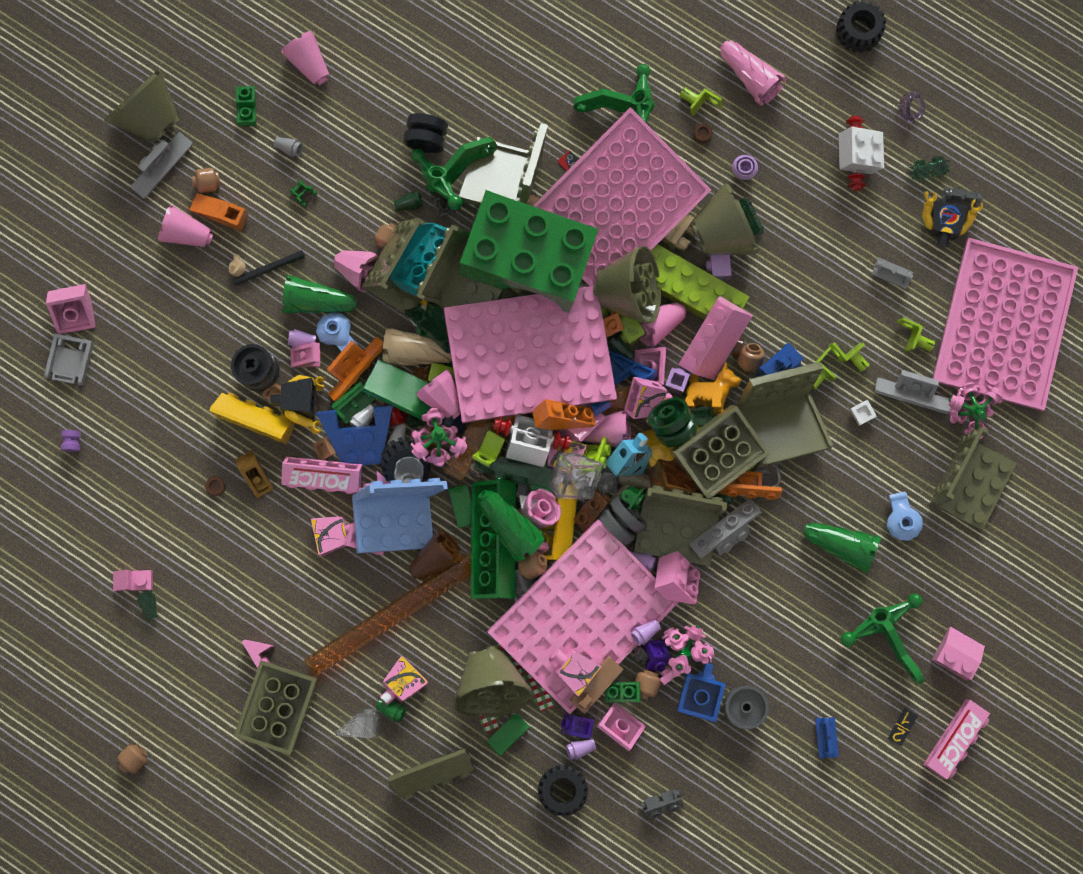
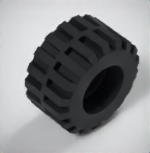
[836,0,886,53]
[380,437,431,483]
[538,765,588,817]

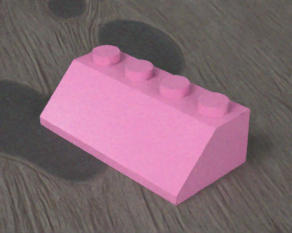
[678,296,753,380]

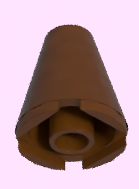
[409,530,464,580]

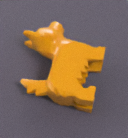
[685,362,741,415]

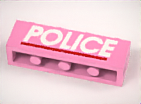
[281,457,362,494]
[923,700,990,779]

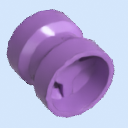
[61,430,81,452]

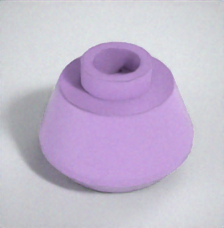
[732,155,758,180]

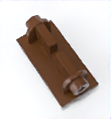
[573,491,610,533]

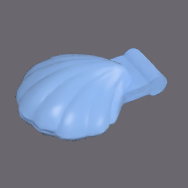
[316,312,357,352]
[886,492,923,541]

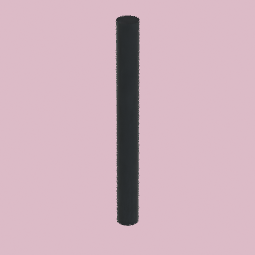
[232,250,305,286]

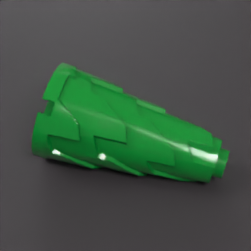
[282,275,357,314]
[478,490,545,561]
[803,522,882,574]

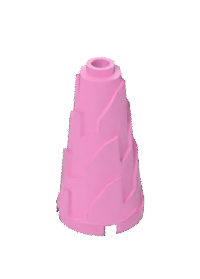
[720,41,787,106]

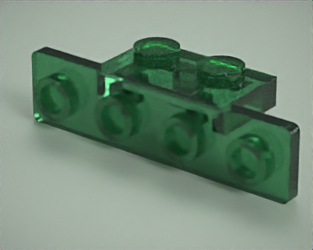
[405,301,451,354]
[473,456,553,488]

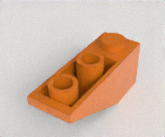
[189,193,249,232]
[533,399,596,430]

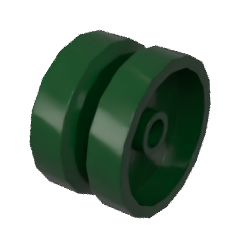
[648,397,698,447]

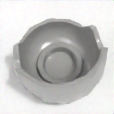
[394,457,424,483]
[753,463,781,487]

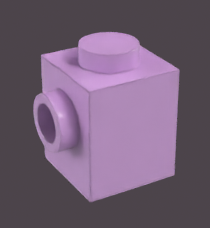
[706,255,732,281]
[664,368,690,396]

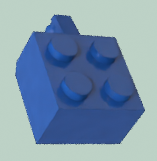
[755,343,804,377]
[676,663,726,722]

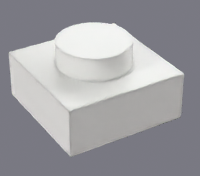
[850,400,877,426]

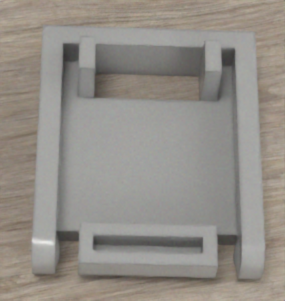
[44,334,94,386]

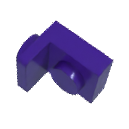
[643,640,671,671]
[561,714,594,739]

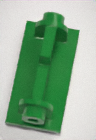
[621,486,645,510]

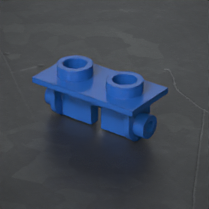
[815,717,839,758]

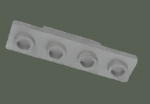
[130,132,193,199]
[874,370,950,414]
[689,499,762,558]

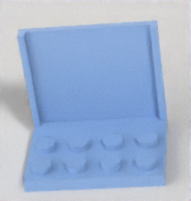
[352,478,448,554]

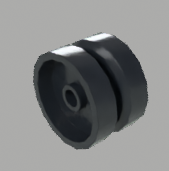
[403,113,448,153]
[231,344,280,392]

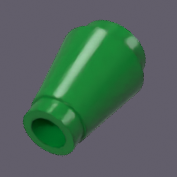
[376,699,406,722]

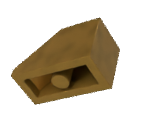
[235,450,274,498]

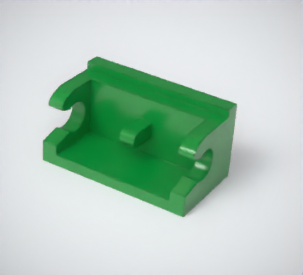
[331,382,376,425]

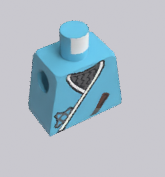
[606,433,652,477]

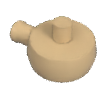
[229,254,246,277]

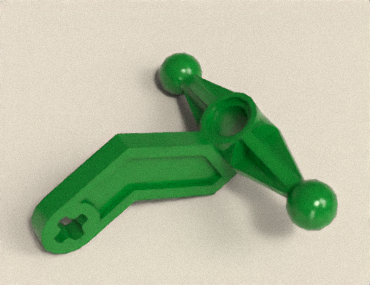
[573,64,655,124]
[411,137,497,210]
[840,593,925,685]

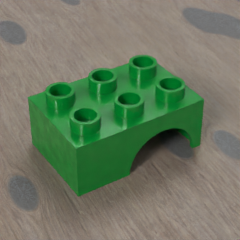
[458,190,598,313]

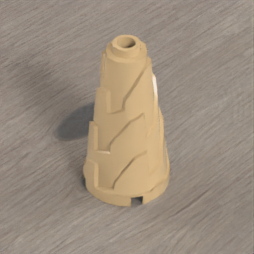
[383,328,452,366]

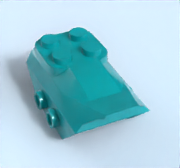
[389,223,447,296]

